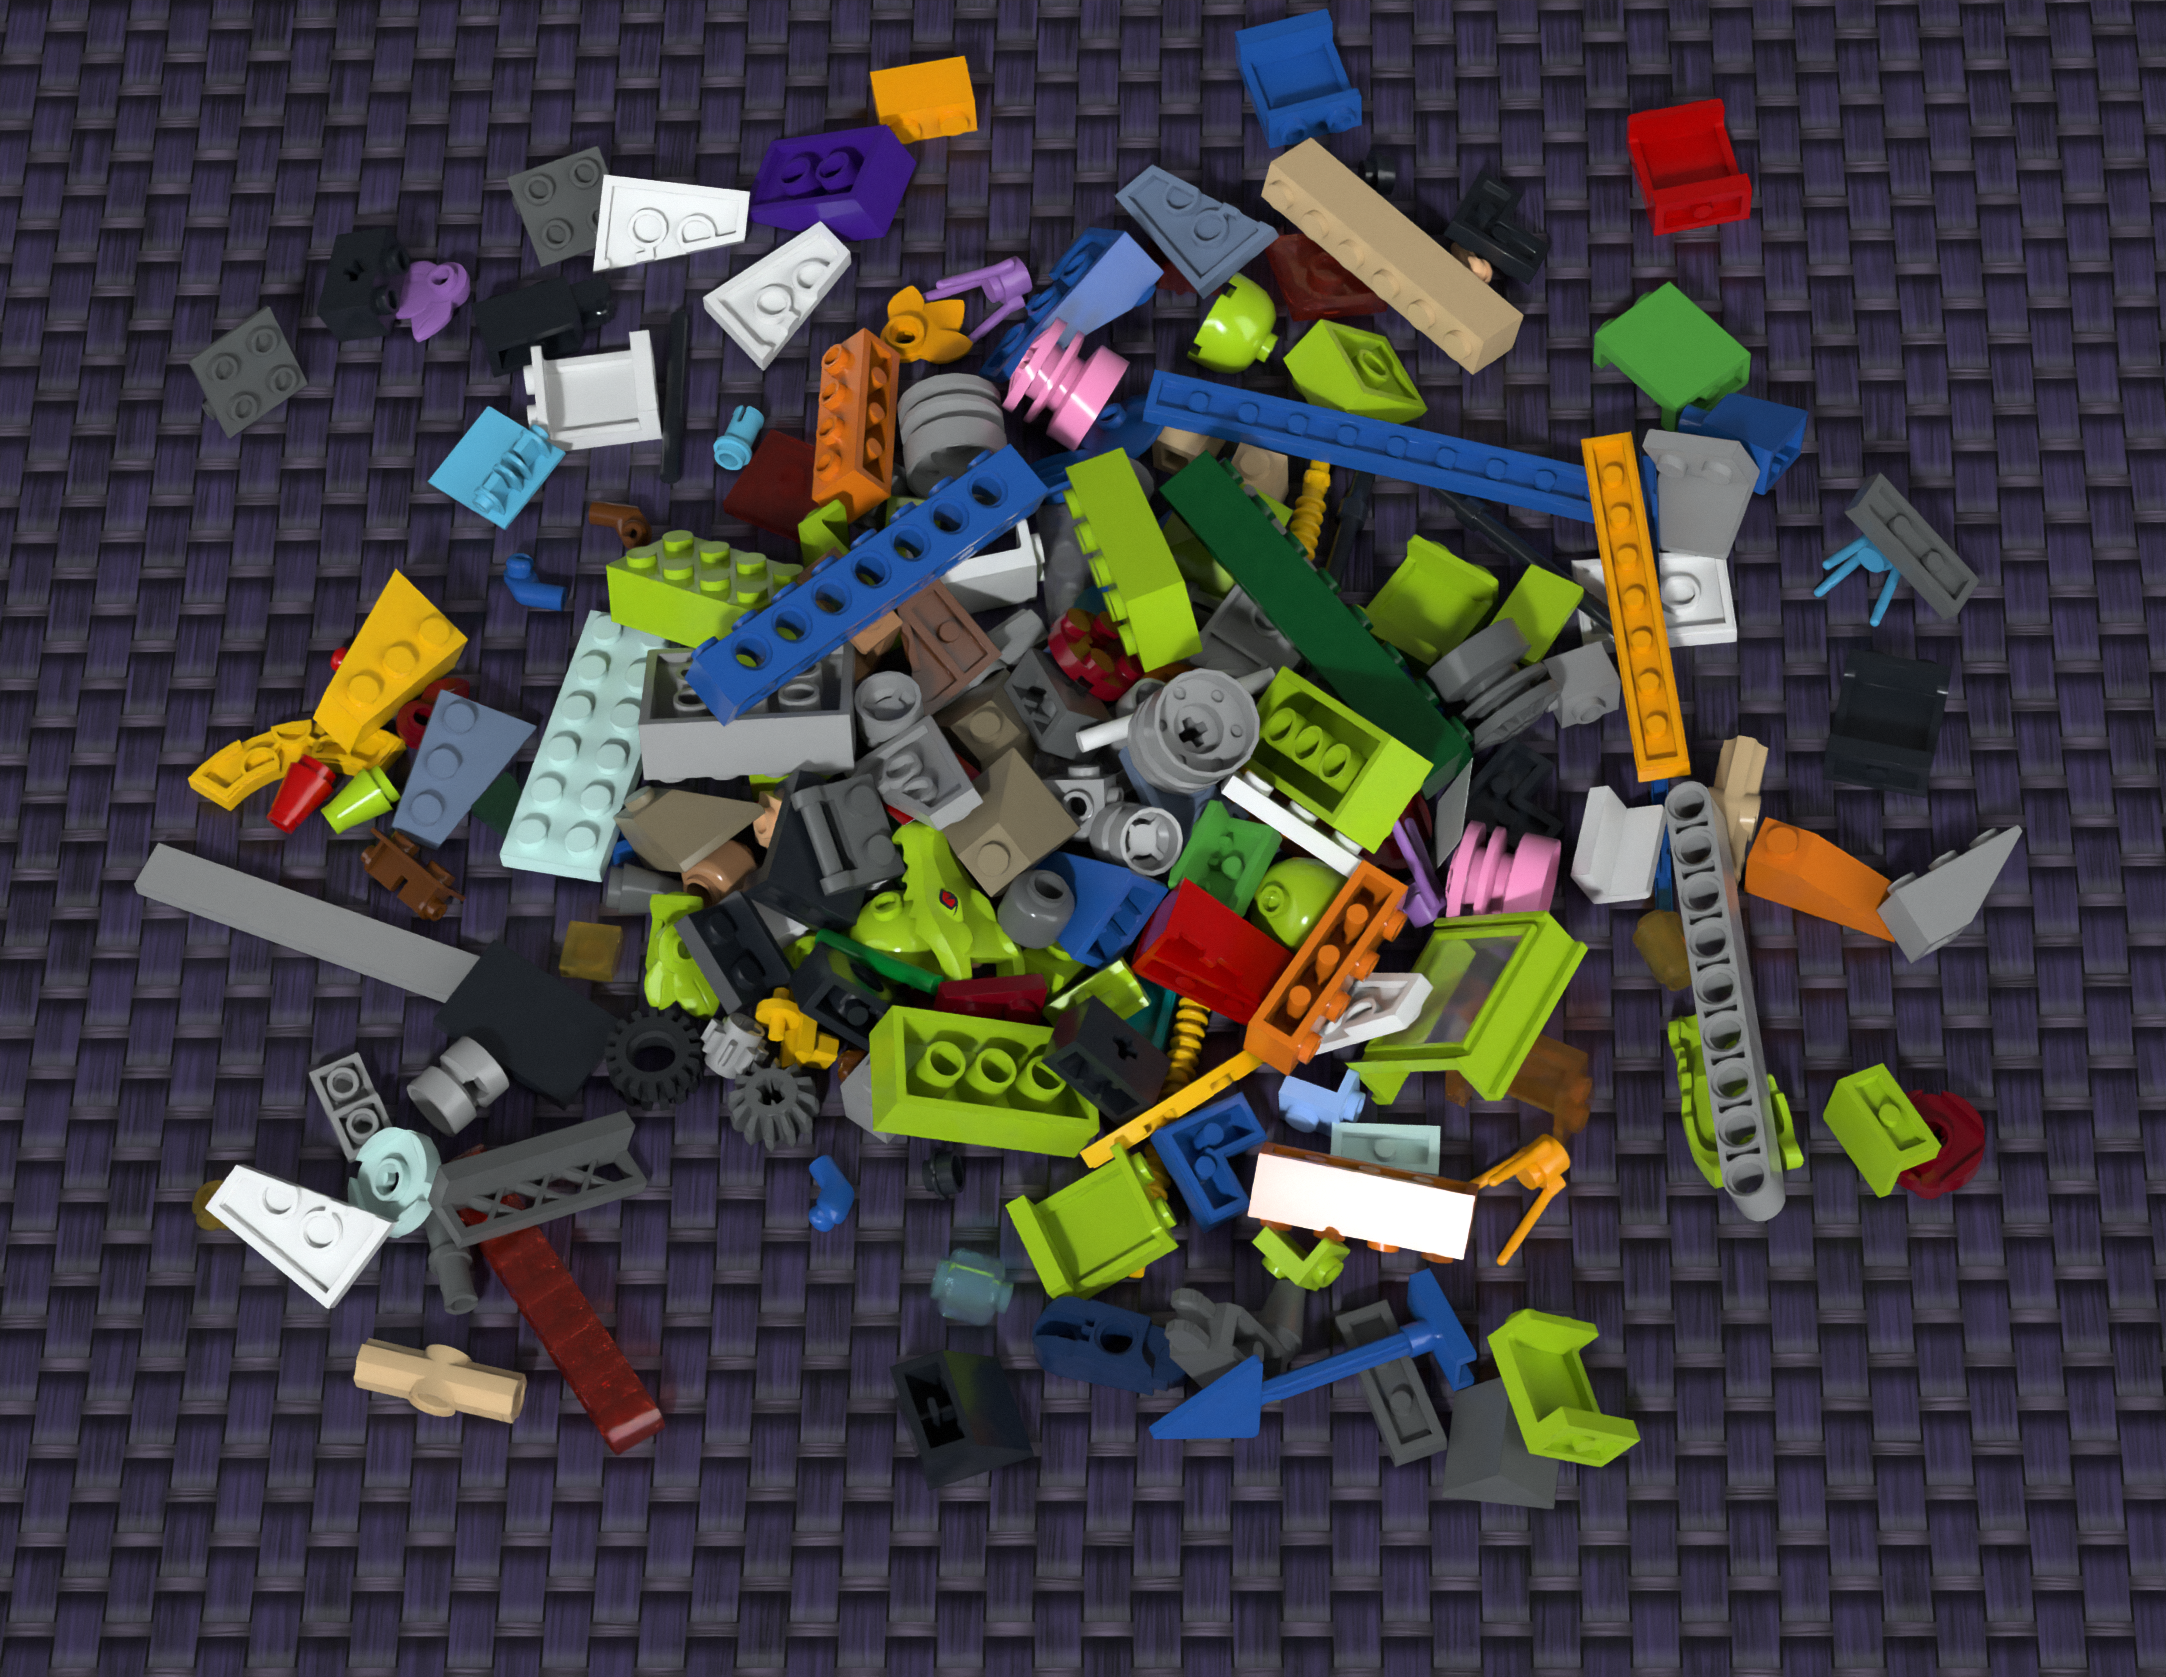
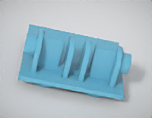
[428,406,566,530]

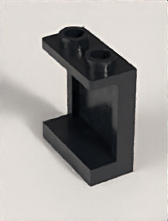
[1823,649,1952,798]
[741,770,888,934]

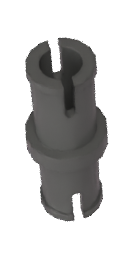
[423,1210,478,1315]

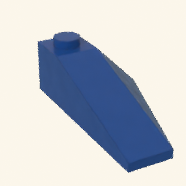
[978,227,1164,383]

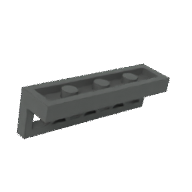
[427,1110,648,1249]

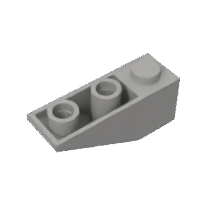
[1876,825,2022,963]

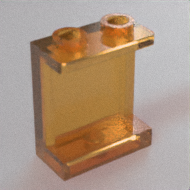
[1445,1004,1593,1147]

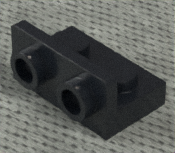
[673,889,795,1015]

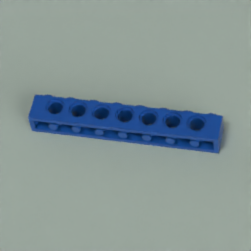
[684,443,1049,727]

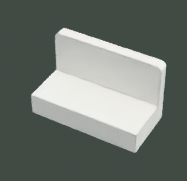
[1570,786,1667,904]

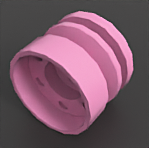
[1001,317,1130,452]
[1445,820,1561,945]

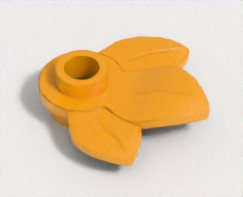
[880,285,973,364]

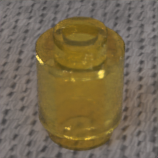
[1632,909,1692,991]

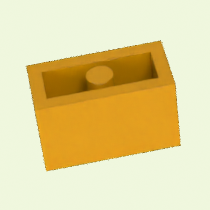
[870,56,978,144]

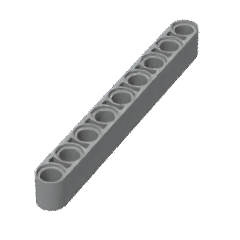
[1665,781,1786,1221]

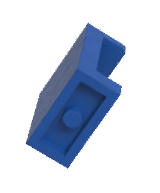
[1235,8,1362,149]

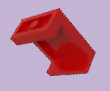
[1626,98,1752,236]

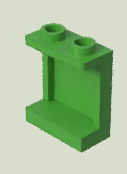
[1594,281,1751,433]

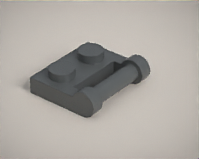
[790,773,906,896]

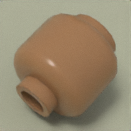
[681,839,758,908]

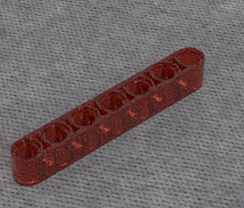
[441,1143,665,1456]

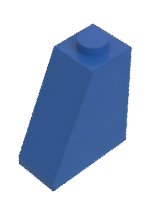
[1033,850,1169,970]

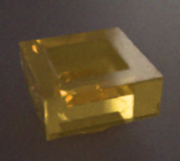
[559,921,624,982]

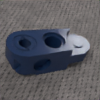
[1032,1296,1191,1396]

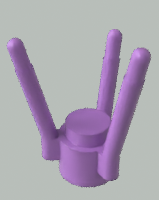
[921,256,1032,344]
[1392,818,1447,928]

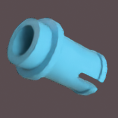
[713,405,765,470]

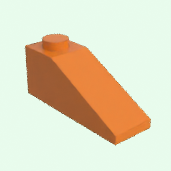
[1744,817,1895,942]

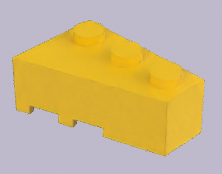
[313,569,468,754]

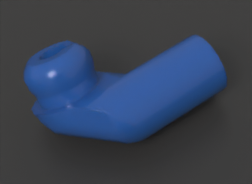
[503,553,568,612]

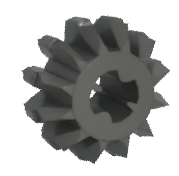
[727,1057,820,1153]

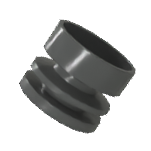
[1423,618,1563,753]

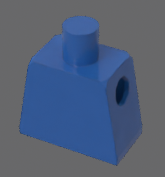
[1678,393,1808,495]

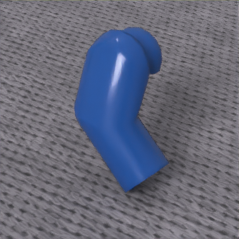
[808,1155,854,1232]

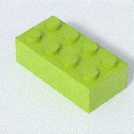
[1062,447,1203,673]
[606,530,803,667]
[1243,665,1434,854]
[869,1005,1100,1158]

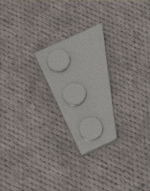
[843,714,983,831]

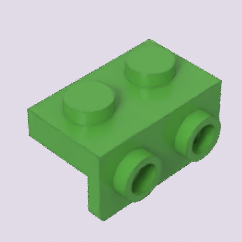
[1168,800,1282,918]

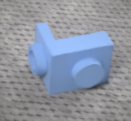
[1279,1068,1366,1137]

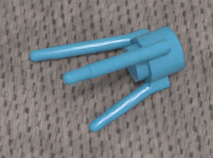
[1814,534,1902,627]

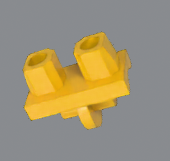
[755,986,839,1070]

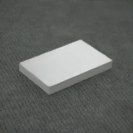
[1571,552,1737,653]

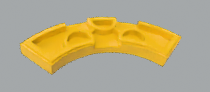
[188,719,407,811]
[1080,1049,1265,1169]

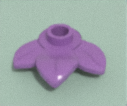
[395,261,471,342]

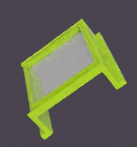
[1345,910,1588,1105]

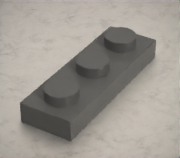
[1844,472,1980,620]
[1335,1299,1447,1467]

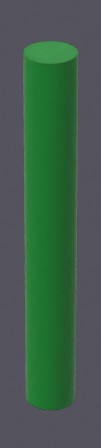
[815,928,945,996]

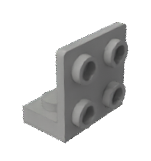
[1642,429,1760,560]

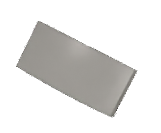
[309,1052,393,1164]

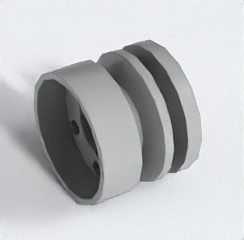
[897,373,1007,498]
[1127,668,1260,796]

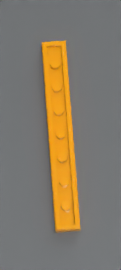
[1581,431,1691,783]

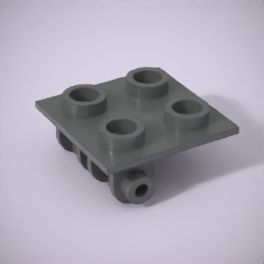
[507,146,609,268]
[188,305,308,439]

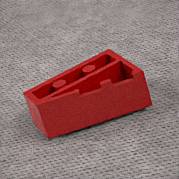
[1130,877,1295,1027]

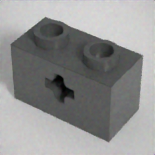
[1003,647,1113,765]

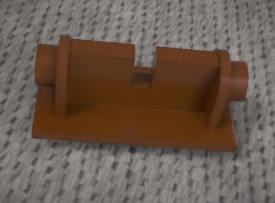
[361,827,466,921]

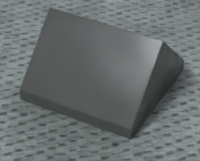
[1442,1377,1560,1510]

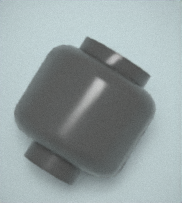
[997,869,1075,949]

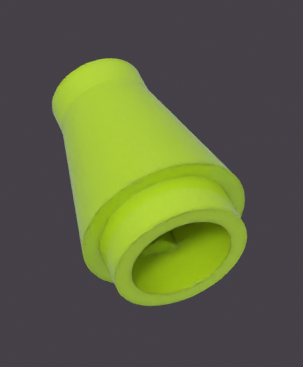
[321,764,401,835]

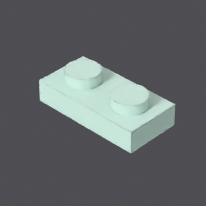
[1330,1122,1441,1176]

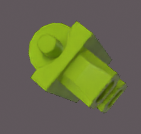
[1042,957,1151,1028]

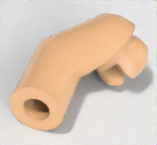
[1451,242,1492,285]

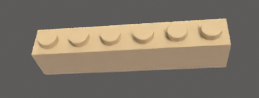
[1261,137,1524,375]

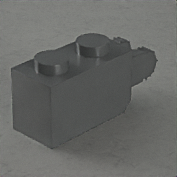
[1164,1287,1289,1404]

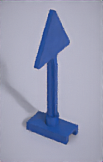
[1149,1268,1477,1439]

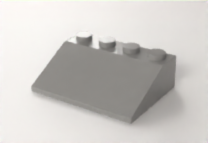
[638,641,856,783]

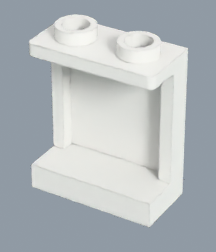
[523,330,662,451]
[905,519,1045,614]

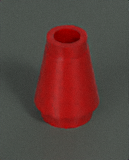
[266,754,337,834]

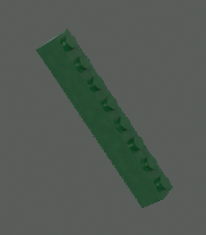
[1159,449,1475,800]

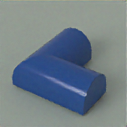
[1150,1092,1268,1233]

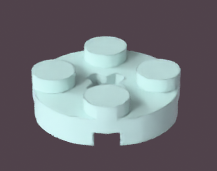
[348,1127,441,1238]

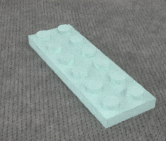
[500,610,687,883]

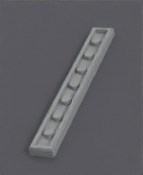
[134,843,480,1003]

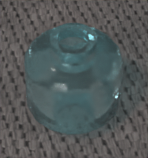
[929,1248,1014,1327]

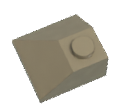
[932,668,1049,773]
[942,747,1081,897]
[613,786,766,873]

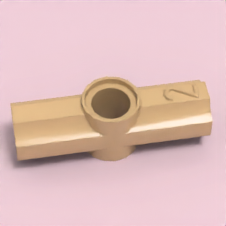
[1696,735,1768,888]
[354,1338,527,1424]

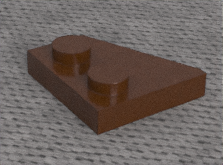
[894,579,1003,717]

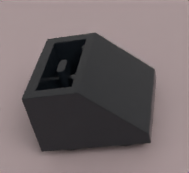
[889,1350,1034,1491]

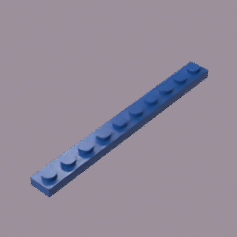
[1142,369,1594,523]

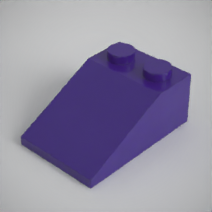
[747,124,917,242]

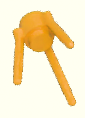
[1469,1134,1570,1266]

